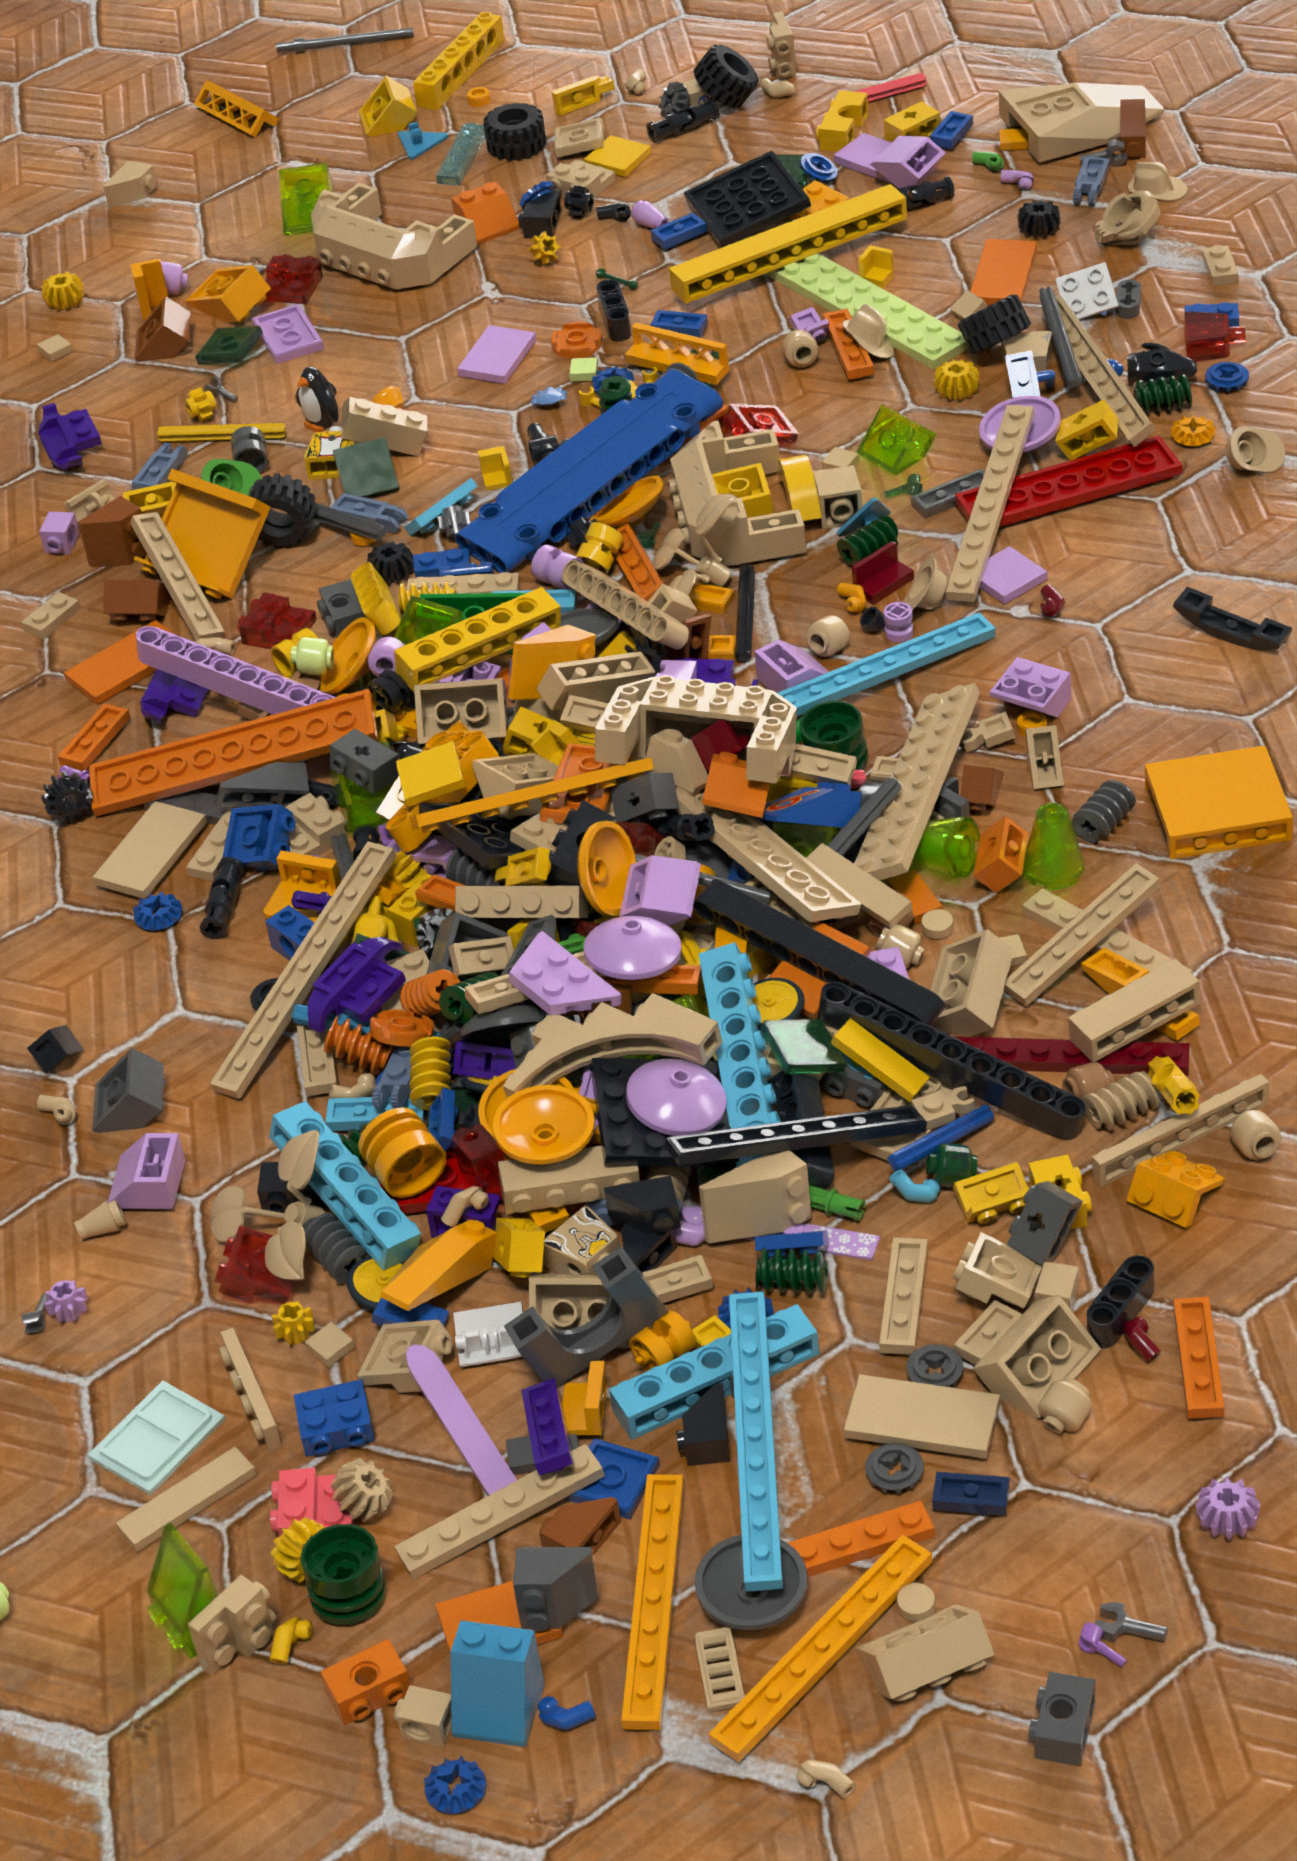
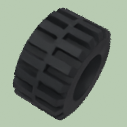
[694,44,759,108]
[483,103,546,160]
[957,295,1031,354]
[248,473,316,548]

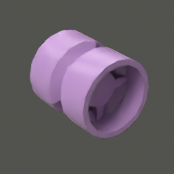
[531,544,584,590]

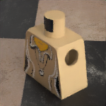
[543,1205,620,1275]

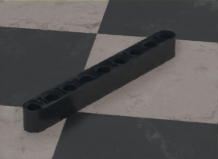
[693,879,945,1026]
[817,982,1086,1139]

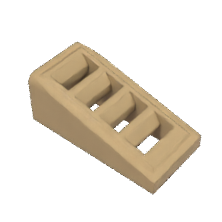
[694,1627,745,1712]

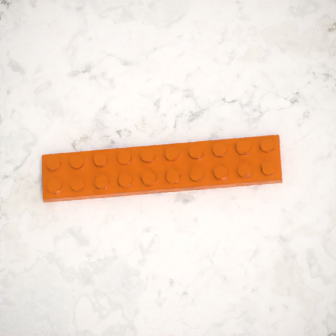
[89,689,378,816]

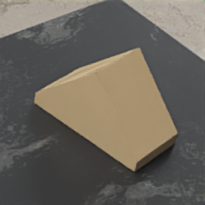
[1025,725,1064,790]

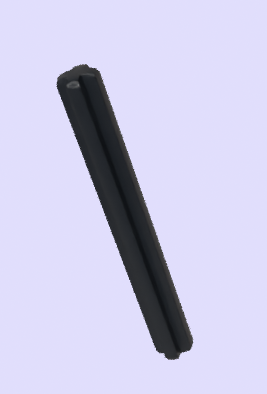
[735,564,755,662]

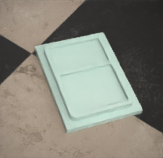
[88,1380,226,1496]

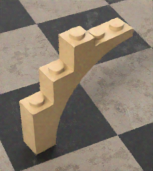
[503,993,723,1098]

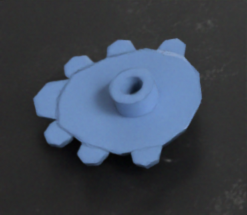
[531,387,567,406]

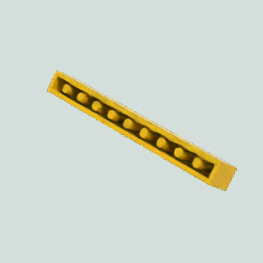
[669,184,907,304]

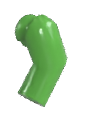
[972,151,1004,172]

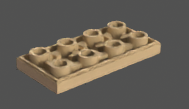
[92,801,207,899]
[844,1374,1000,1459]

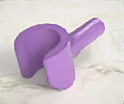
[1078,1622,1127,1668]

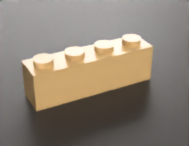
[537,651,656,711]
[455,886,588,918]
[1068,959,1200,1062]
[498,1146,639,1214]

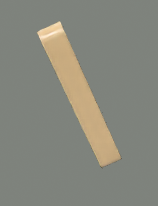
[562,560,689,650]

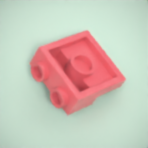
[270,1467,354,1537]

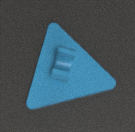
[398,122,448,160]
[837,497,891,536]

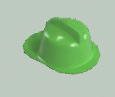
[201,459,262,496]

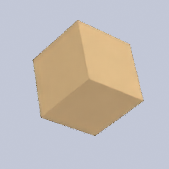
[813,465,862,529]

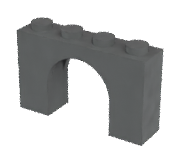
[504,1246,668,1387]

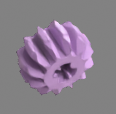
[1196,1476,1260,1541]

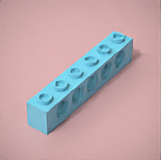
[269,1101,421,1271]
[609,1304,819,1440]

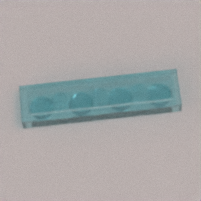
[436,123,485,185]

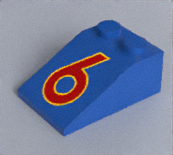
[756,782,862,828]

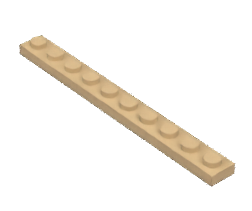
[1039,293,1156,447]
[945,405,1035,602]
[560,695,857,785]
[210,841,397,1099]

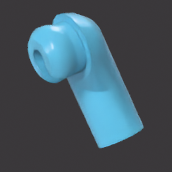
[889,1169,940,1203]

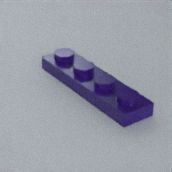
[521,1378,574,1476]

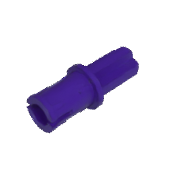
[291,890,332,915]

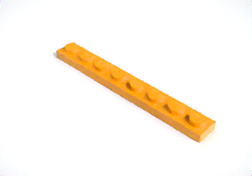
[410,757,654,833]
[621,1474,684,1730]
[708,1535,932,1763]

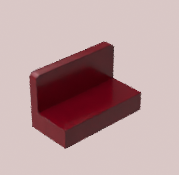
[852,541,914,605]
[689,719,751,772]

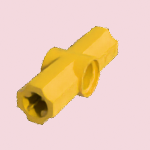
[1148,1056,1200,1115]

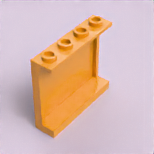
[133,469,271,600]
[1145,745,1293,860]

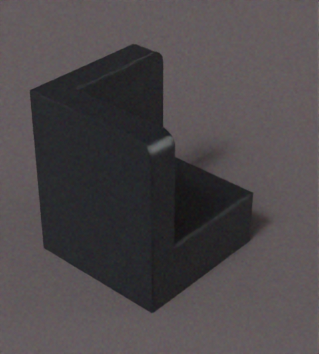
[27,1025,83,1073]

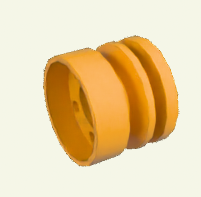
[358,1107,447,1198]

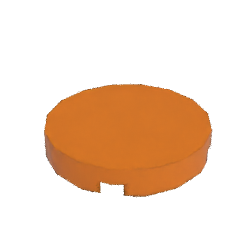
[551,321,603,359]
[370,1009,434,1047]

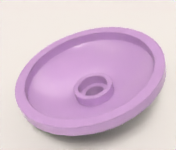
[979,396,1061,453]
[584,916,681,980]
[626,1059,726,1136]

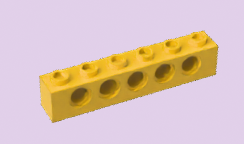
[413,12,505,111]
[394,587,561,692]

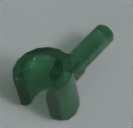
[884,474,923,498]
[638,522,661,548]

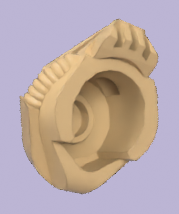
[1094,191,1160,246]

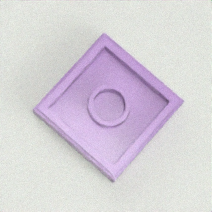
[980,546,1048,604]

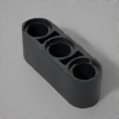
[596,279,631,342]
[1087,1255,1154,1349]

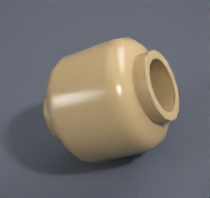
[782,330,818,368]
[807,615,850,657]
[875,924,925,969]
[1230,1110,1281,1160]
[1038,1378,1092,1434]

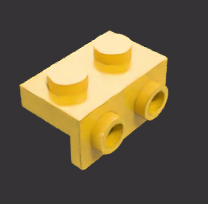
[953,1162,1030,1224]

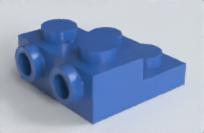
[222,804,296,871]
[293,1379,375,1457]

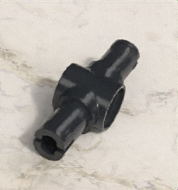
[527,423,559,465]

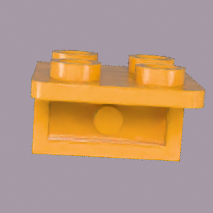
[263,850,341,923]
[1126,1151,1225,1228]

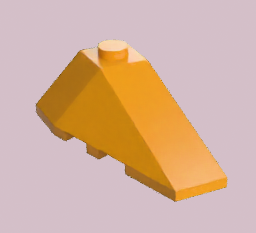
[381,1219,497,1311]

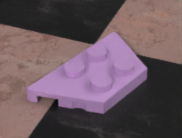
[509,931,621,1015]

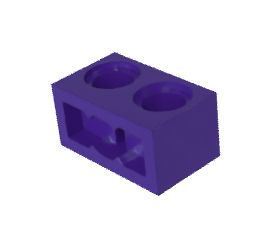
[453,1040,516,1079]

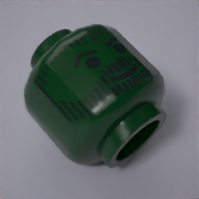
[926,1143,978,1188]

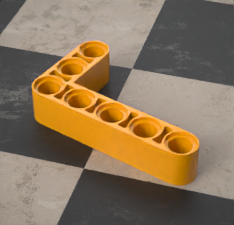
[385,731,499,852]

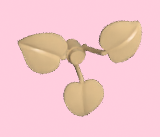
[652,494,737,594]
[210,1130,325,1280]

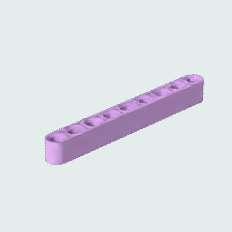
[136,626,336,715]

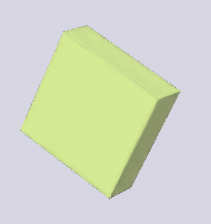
[569,358,598,382]

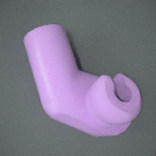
[1001,170,1034,190]
[675,1221,705,1246]

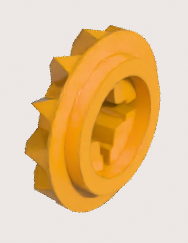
[1171,415,1215,446]

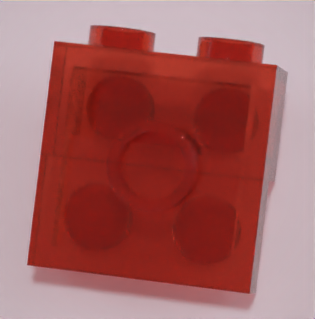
[264,254,323,305]
[723,404,798,444]
[237,593,317,650]
[214,1225,294,1304]

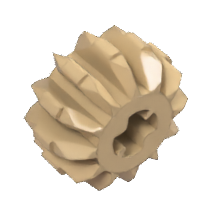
[330,1457,394,1522]

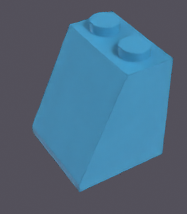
[450,1620,545,1747]

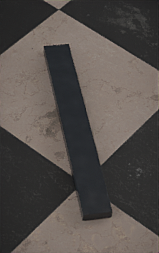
[666,1105,927,1166]

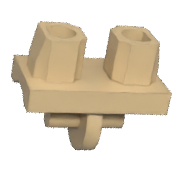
[64,479,115,526]

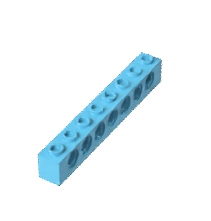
[699,942,781,1167]

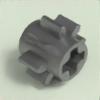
[437,506,471,538]

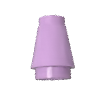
[631,200,669,229]

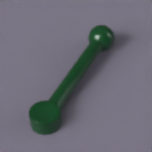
[596,269,638,290]

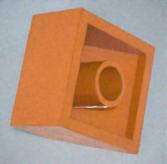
[451,182,520,245]
[702,752,770,818]

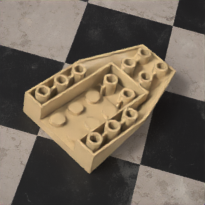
[998,83,1164,163]

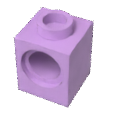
[39,512,80,554]

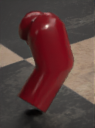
[1040,584,1065,617]
[1123,1316,1161,1363]

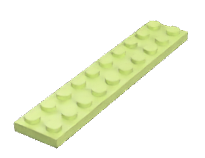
[765,253,969,370]

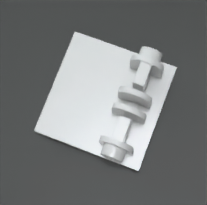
[1055,262,1119,319]
[453,1302,523,1367]

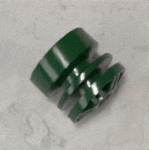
[799,701,869,770]
[300,1524,386,1625]

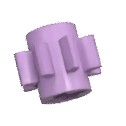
[44,1280,88,1322]

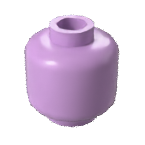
[161,262,188,296]
[368,637,404,677]

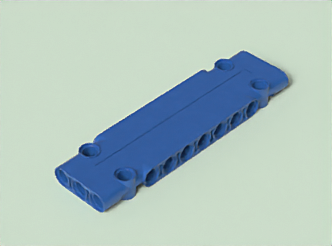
[455,369,723,573]

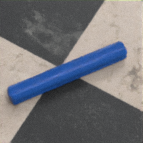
[887,1105,994,1171]

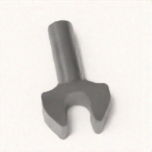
[1080,140,1128,167]
[1095,1602,1168,1643]

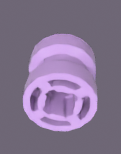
[883,602,914,642]

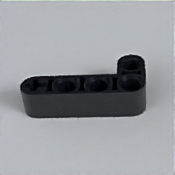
[768,1068,834,1190]

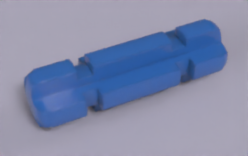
[439,562,494,577]

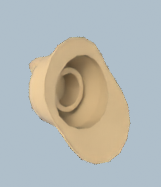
[1128,162,1188,201]
[842,304,894,359]
[1221,426,1285,472]
[903,558,949,610]

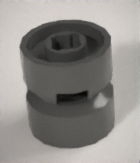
[231,426,268,473]

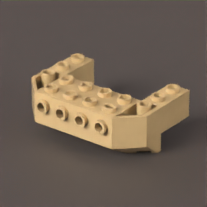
[311,183,477,289]
[668,421,807,566]
[595,675,797,783]

